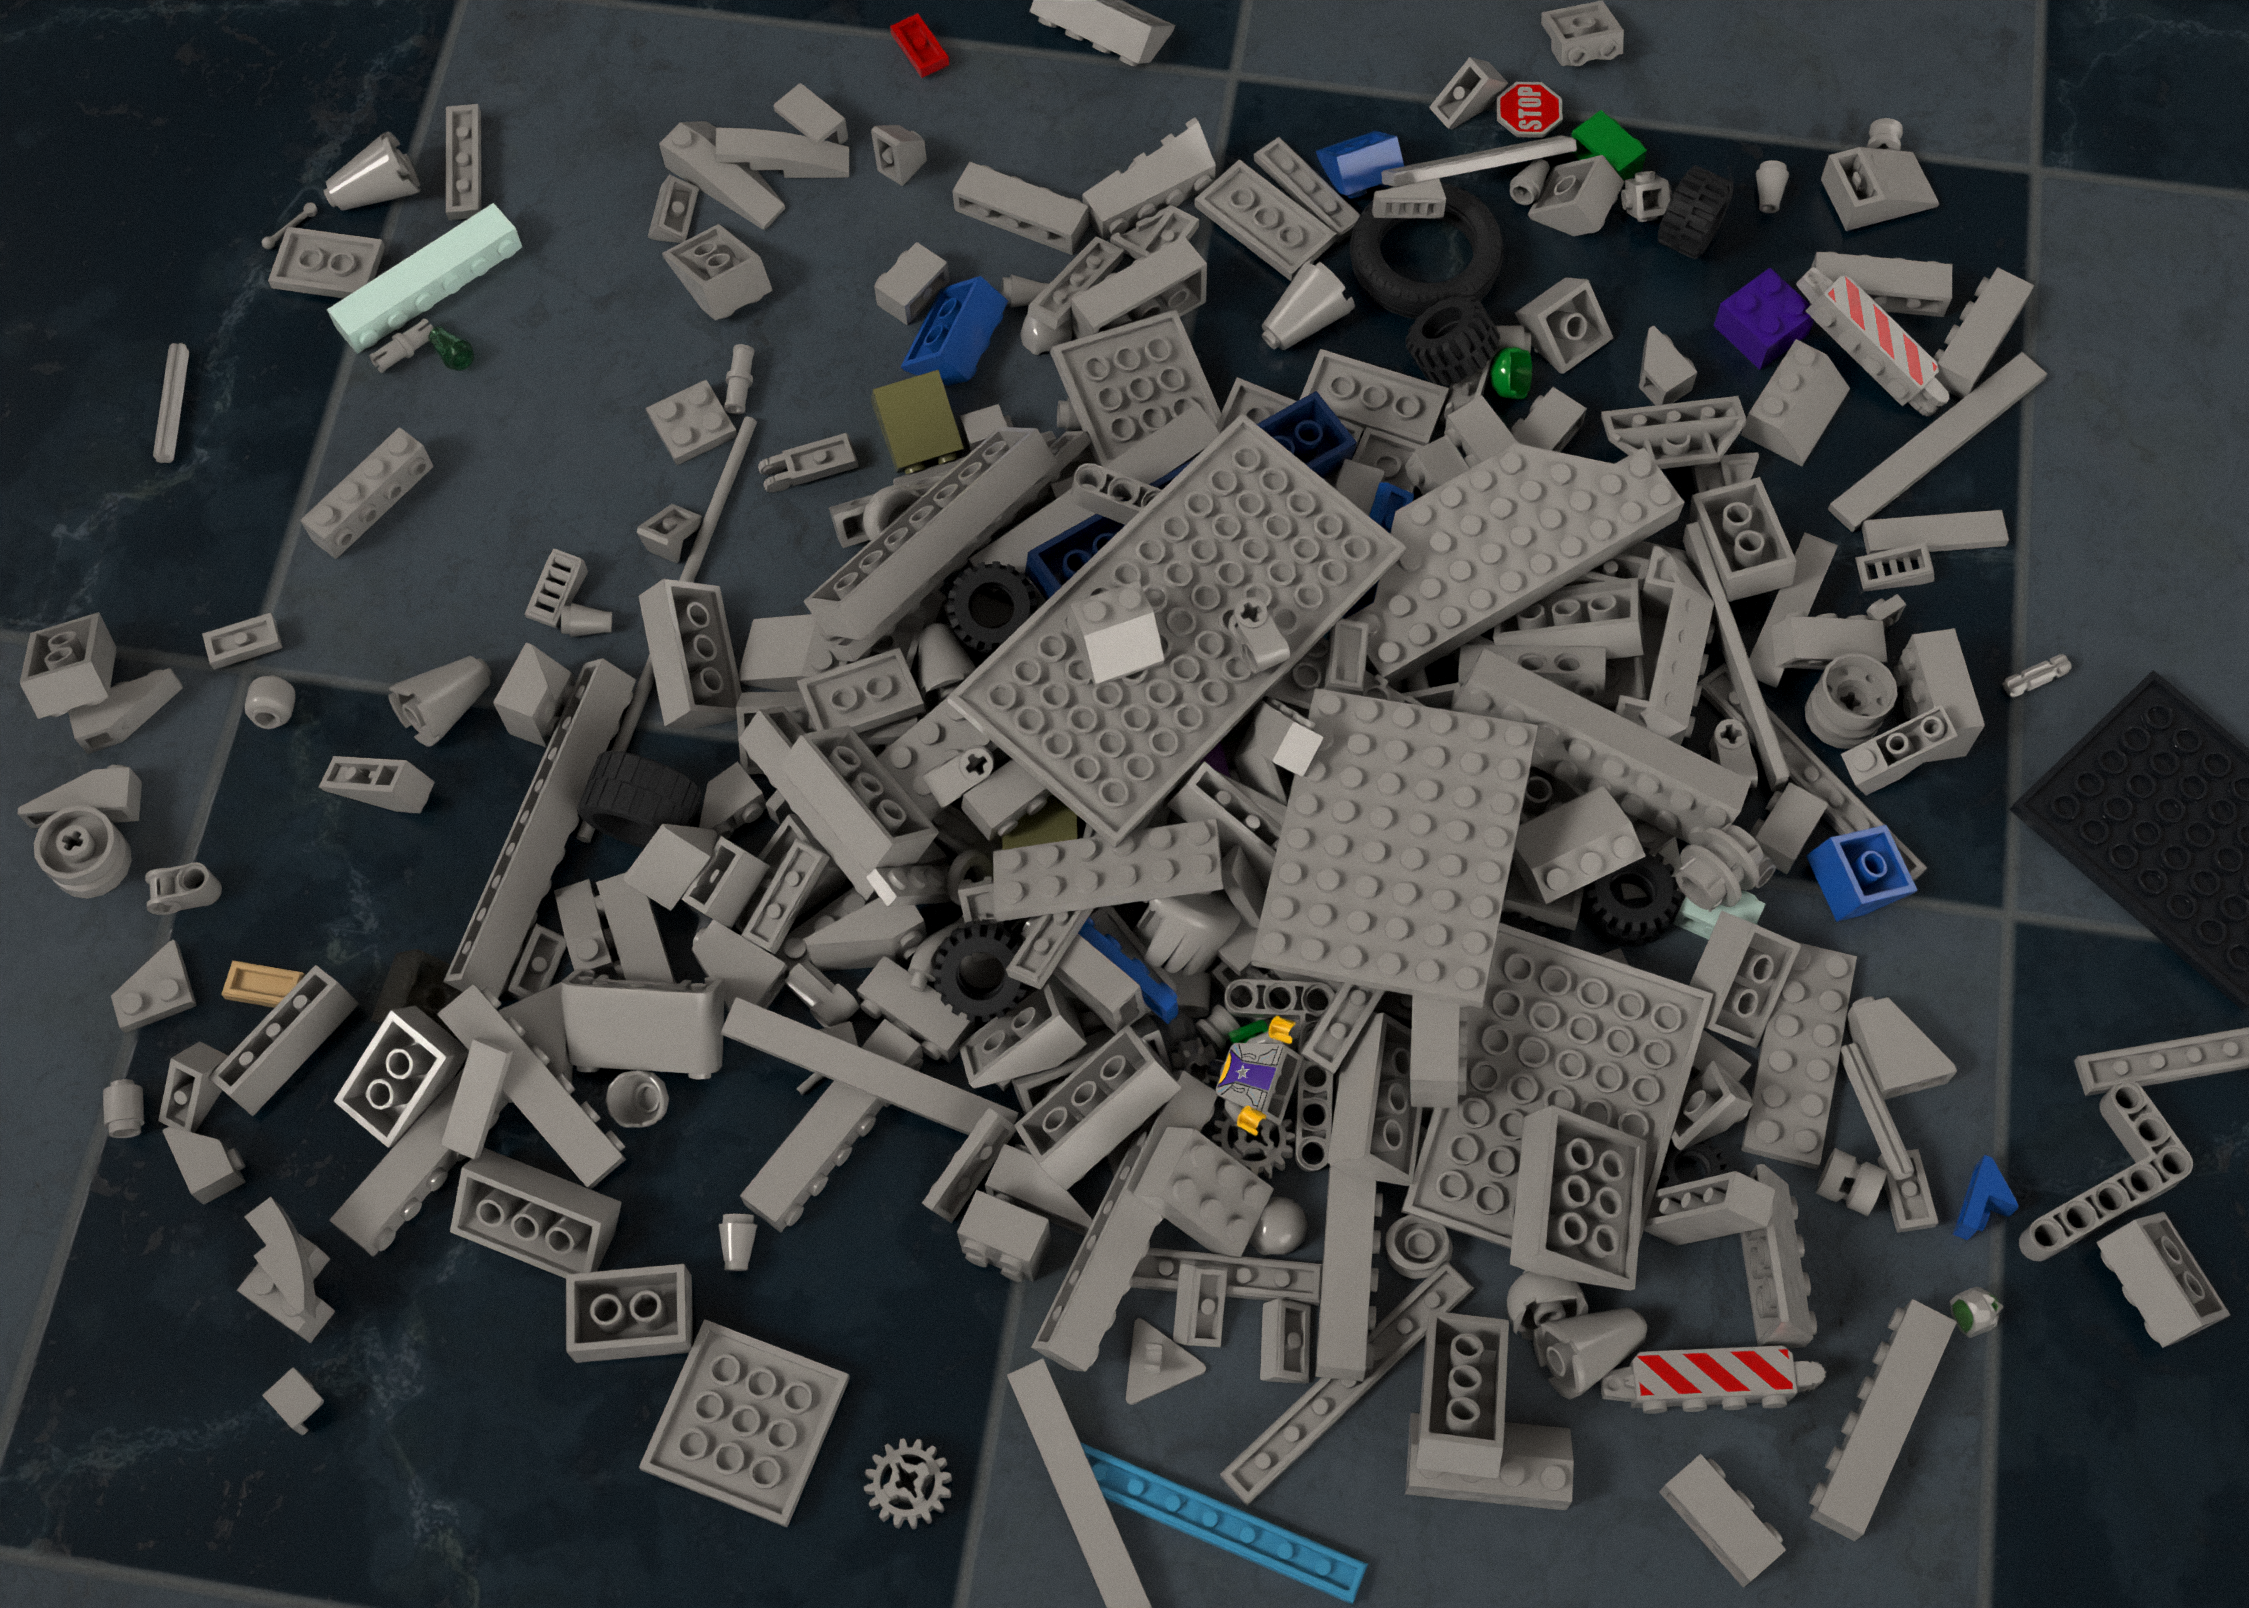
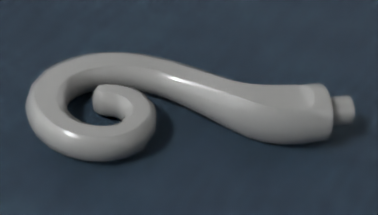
[908,850,994,992]

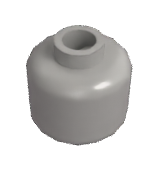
[245,675,296,729]

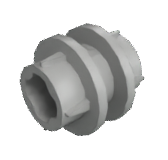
[1676,823,1764,912]

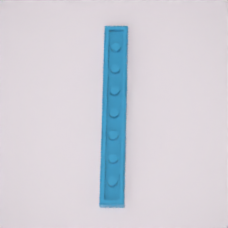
[1080,1442,1368,1605]

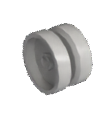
[34,805,132,899]

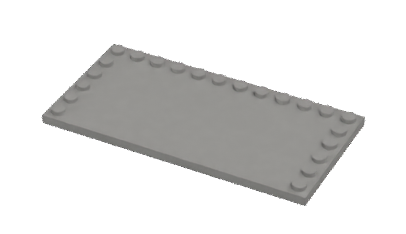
[947,413,1406,848]

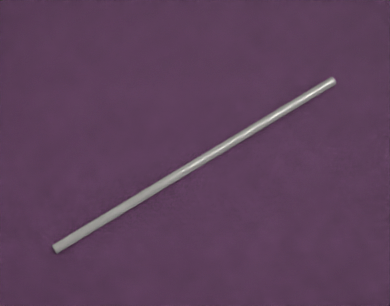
[576,417,757,843]

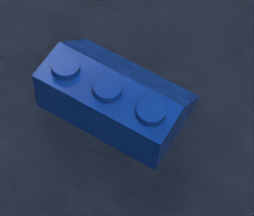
[901,276,1008,386]

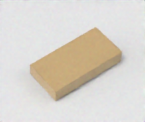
[221,961,305,1008]

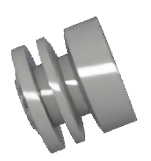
[1805,653,1898,749]

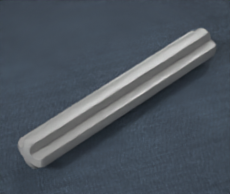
[153,343,189,463]
[1839,1043,1914,1181]

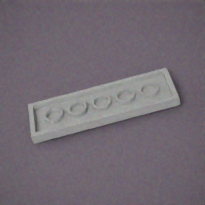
[993,819,1224,922]
[1741,941,1857,1170]

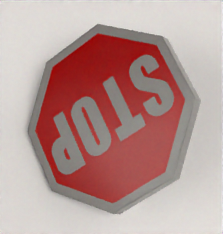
[1496,82,1563,138]

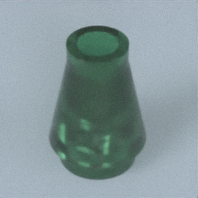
[428,326,474,371]

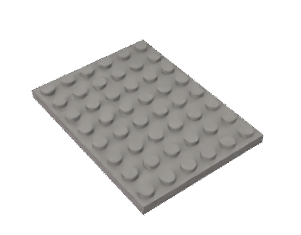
[1251,688,1538,1008]
[1401,923,1713,1249]

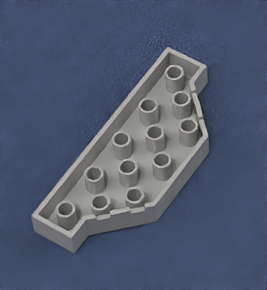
[1346,443,1685,687]

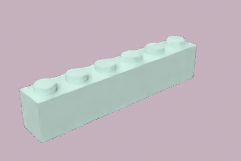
[327,203,523,354]

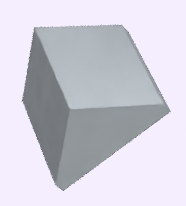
[623,824,718,911]

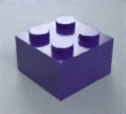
[1714,268,1814,370]

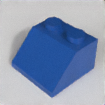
[1316,131,1404,198]
[1806,825,1918,922]

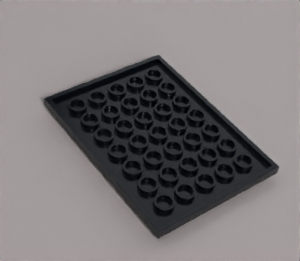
[2010,670,2249,1011]

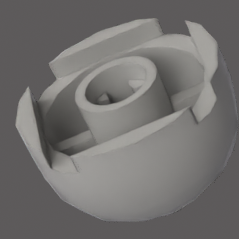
[1506,1270,1588,1340]

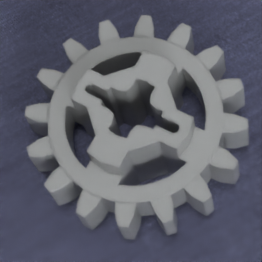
[1212,1108,1295,1179]
[864,1438,952,1529]

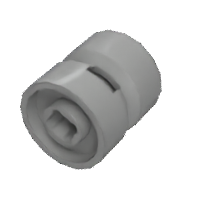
[1815,1148,1887,1216]

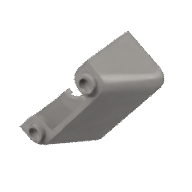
[561,969,725,1079]

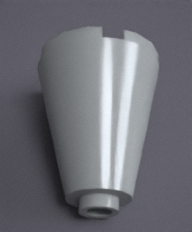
[324,131,421,211]
[1262,258,1355,350]
[917,623,977,717]
[388,656,491,746]
[1533,1307,1648,1399]

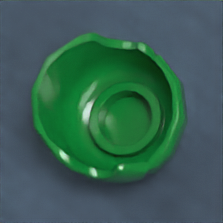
[1489,347,1532,399]

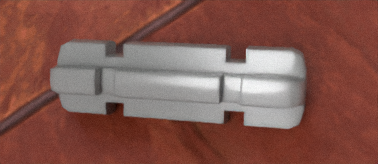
[2003,654,2072,698]

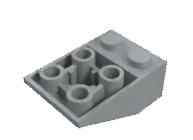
[1821,147,1939,231]

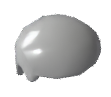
[1020,316,1074,355]
[605,1070,669,1127]
[1248,1196,1309,1255]

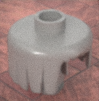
[1132,889,1242,976]

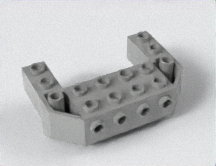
[1569,546,1715,746]

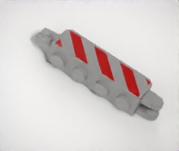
[1796,267,1950,417]
[1600,1346,1826,1414]

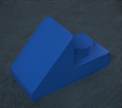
[1953,1155,2018,1240]

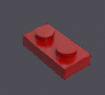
[890,13,950,78]

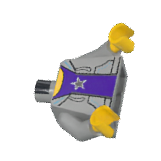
[1207,1016,1304,1136]

